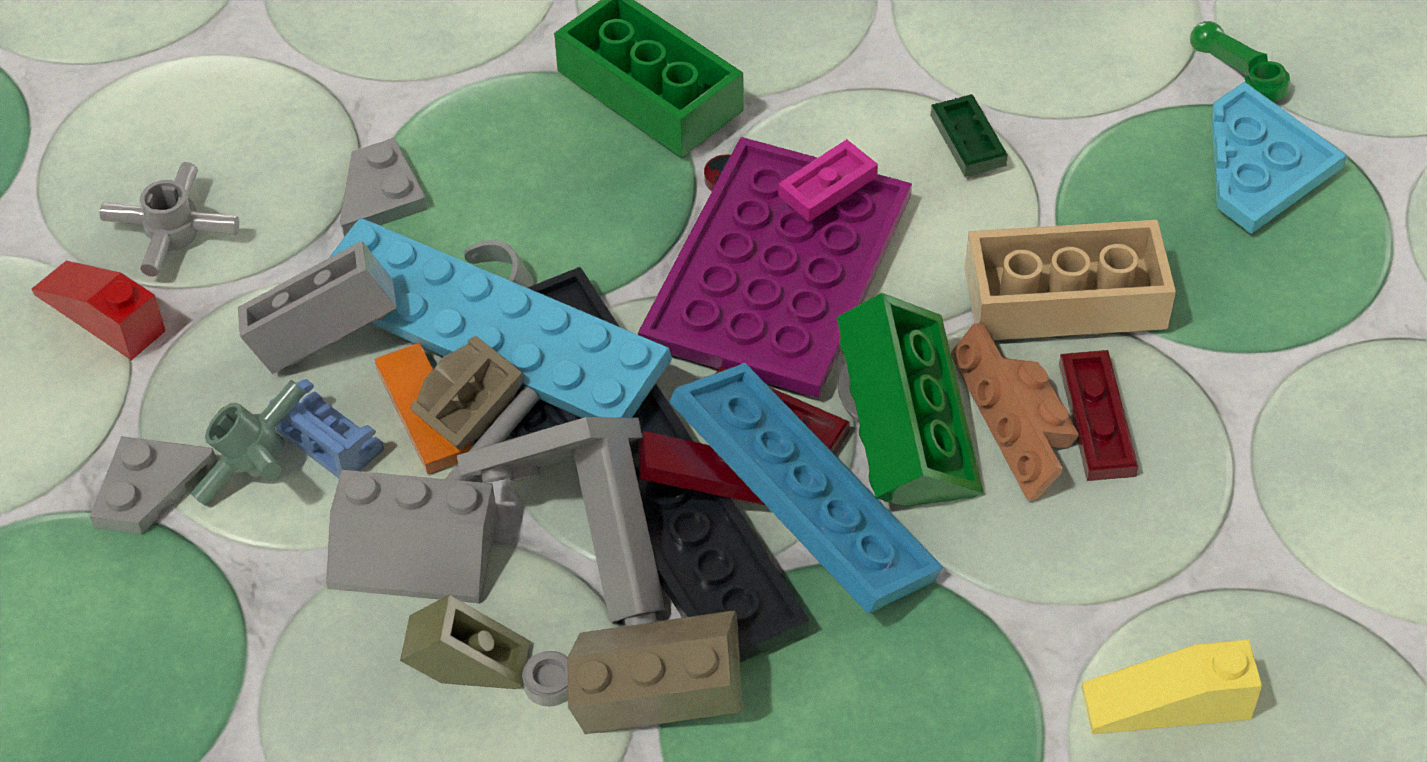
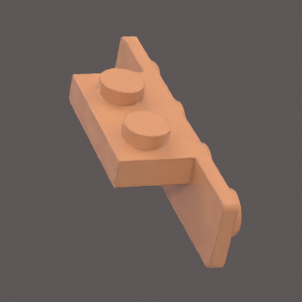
[951,323,1079,500]

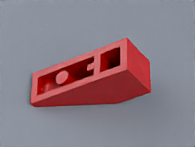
[32,260,166,361]

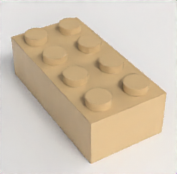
[964,220,1176,340]

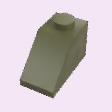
[400,595,530,689]

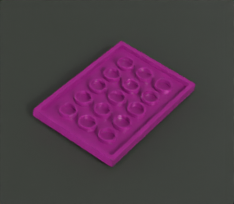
[638,137,912,398]

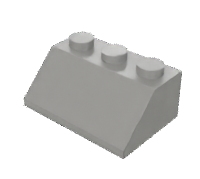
[326,470,498,603]

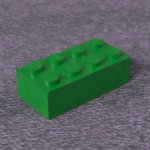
[554,0,744,158]

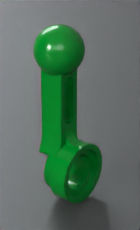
[1190,21,1290,102]

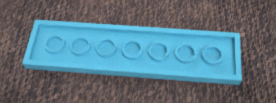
[329,218,672,418]

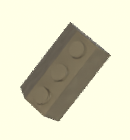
[567,610,743,734]

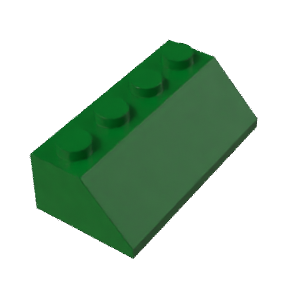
[837,293,983,507]

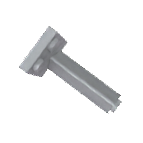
[457,417,666,626]

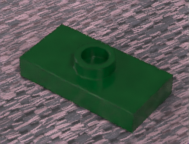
[930,94,1008,177]

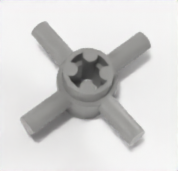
[100,162,240,277]

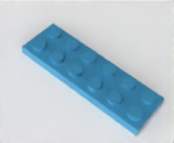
[669,363,944,614]

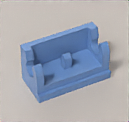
[269,379,384,479]

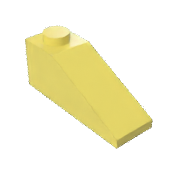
[1081,639,1262,734]

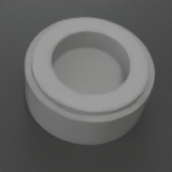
[522,651,568,707]

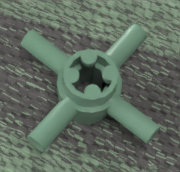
[191,380,306,506]

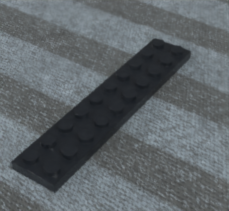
[527,267,810,663]

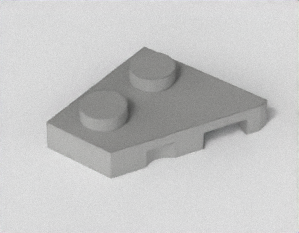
[340,138,427,237]
[90,436,217,535]

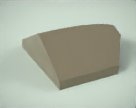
[411,336,525,450]

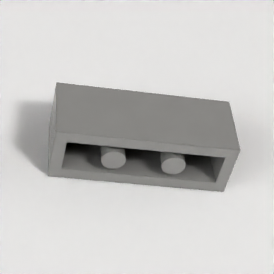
[238,241,397,374]

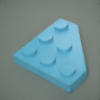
[1211,82,1347,234]

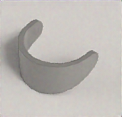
[464,240,534,288]

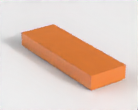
[374,343,472,475]

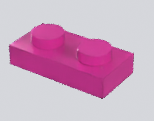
[778,139,878,222]

